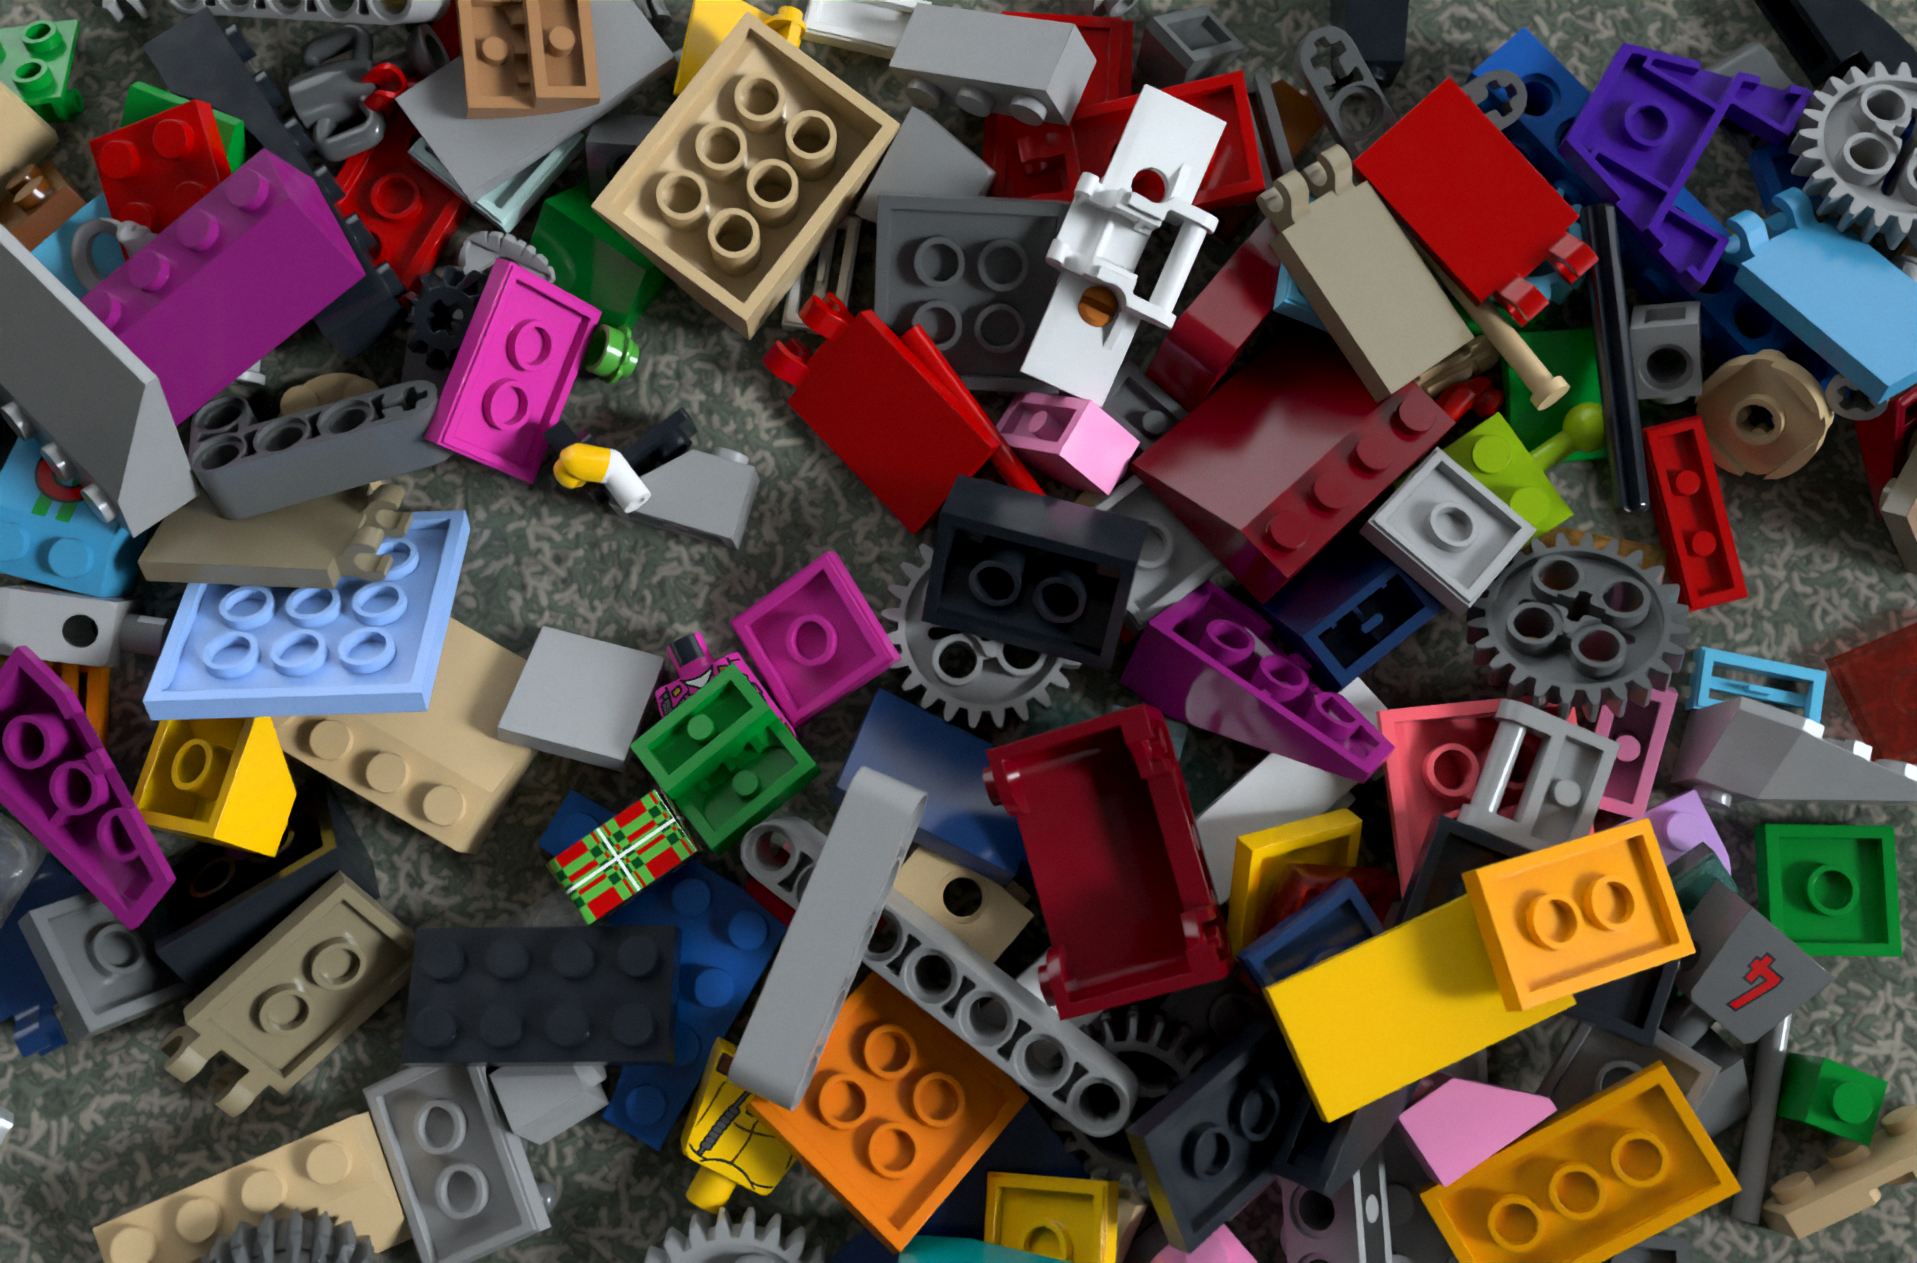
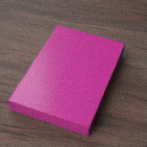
[424,258,602,484]

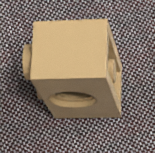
[893,845,1034,964]

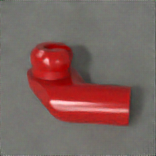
[1434,375,1505,445]

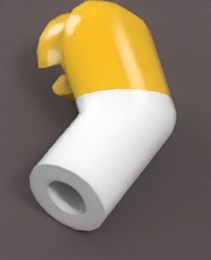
[553,443,651,513]

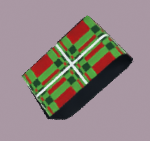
[545,787,703,926]

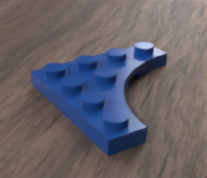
[537,789,789,1151]

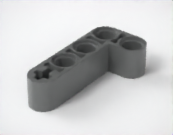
[188,380,454,520]

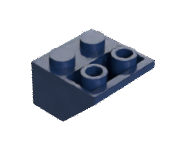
[1247,524,1444,693]

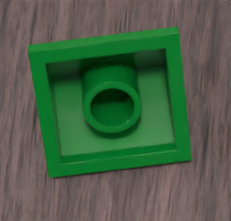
[530,179,669,329]

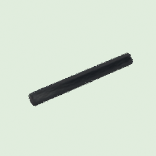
[1579,203,1650,515]

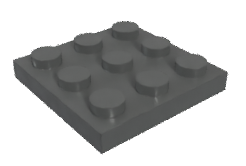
[874,192,1071,394]

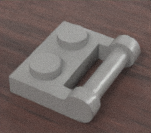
[1457,699,1621,852]

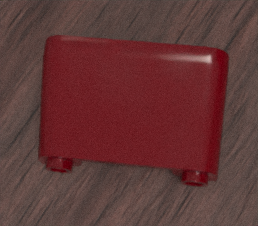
[983,704,1235,1021]

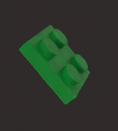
[1754,824,1902,957]

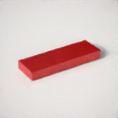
[1641,415,1748,612]

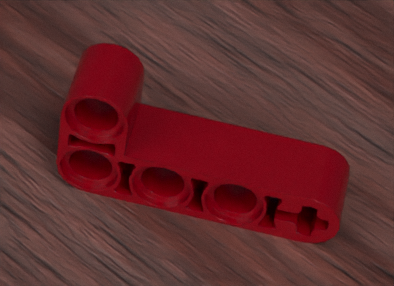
[1145,217,1281,413]

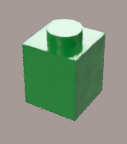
[1776,1052,1888,1147]

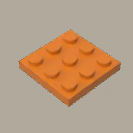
[745,970,1030,1255]

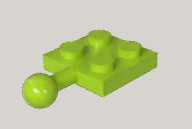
[1392,402,1606,551]

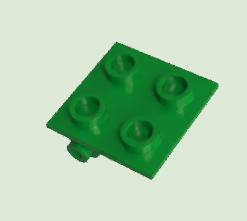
[0,19,84,123]

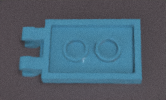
[1720,187,1917,404]

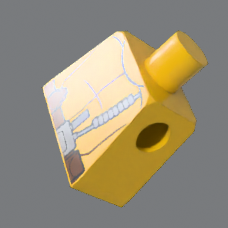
[680,1036,797,1215]

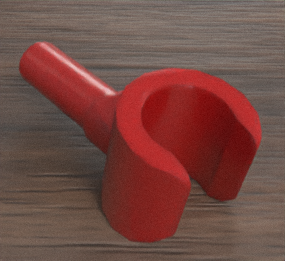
[361,63,421,112]

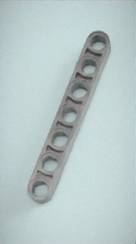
[741,816,1139,1137]

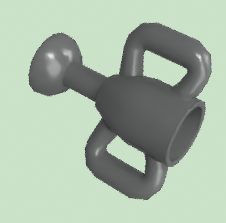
[289,22,450,162]

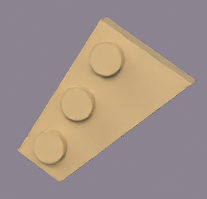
[1761,1104,1917,1240]

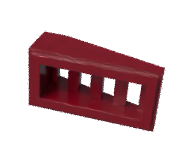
[1854,383,1917,519]

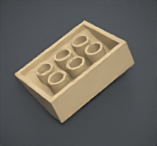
[591,11,900,341]
[271,617,539,855]

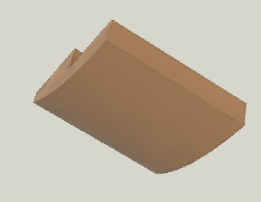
[455,0,601,119]

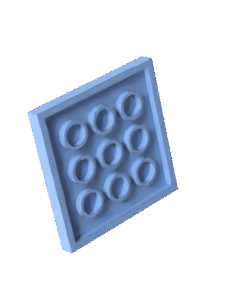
[143,510,470,720]

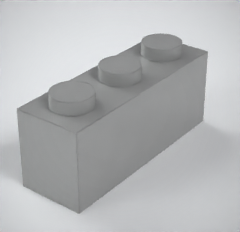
[889,3,1097,126]

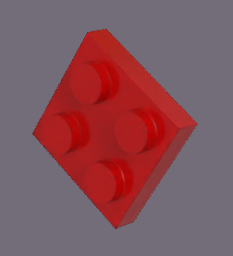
[88,99,232,262]

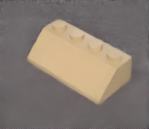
[92,1111,413,1263]

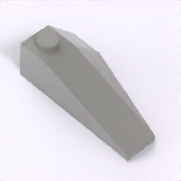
[1670,696,1917,810]

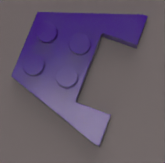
[1556,42,1813,294]

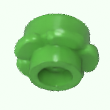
[584,324,639,384]

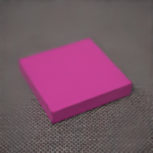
[729,551,902,729]

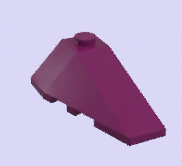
[1120,580,1395,784]
[0,645,176,930]

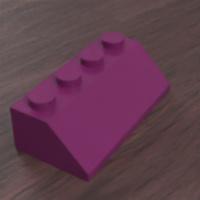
[79,148,366,427]

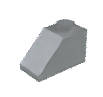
[609,447,760,551]

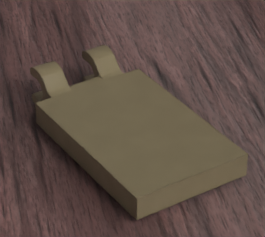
[1256,144,1475,404]
[137,477,414,589]
[159,870,416,1118]

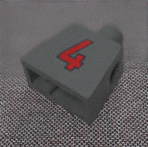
[1660,879,1835,1048]

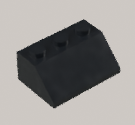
[921,474,1149,670]
[153,773,381,995]

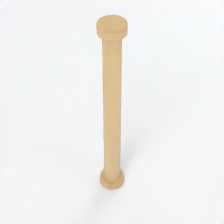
[1393,217,1570,411]

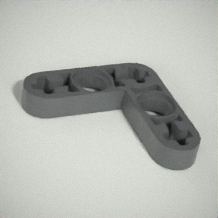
[1294,26,1527,185]

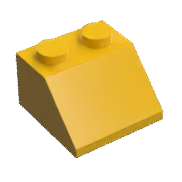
[132,717,297,858]

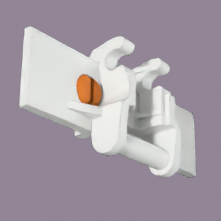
[1020,84,1227,408]

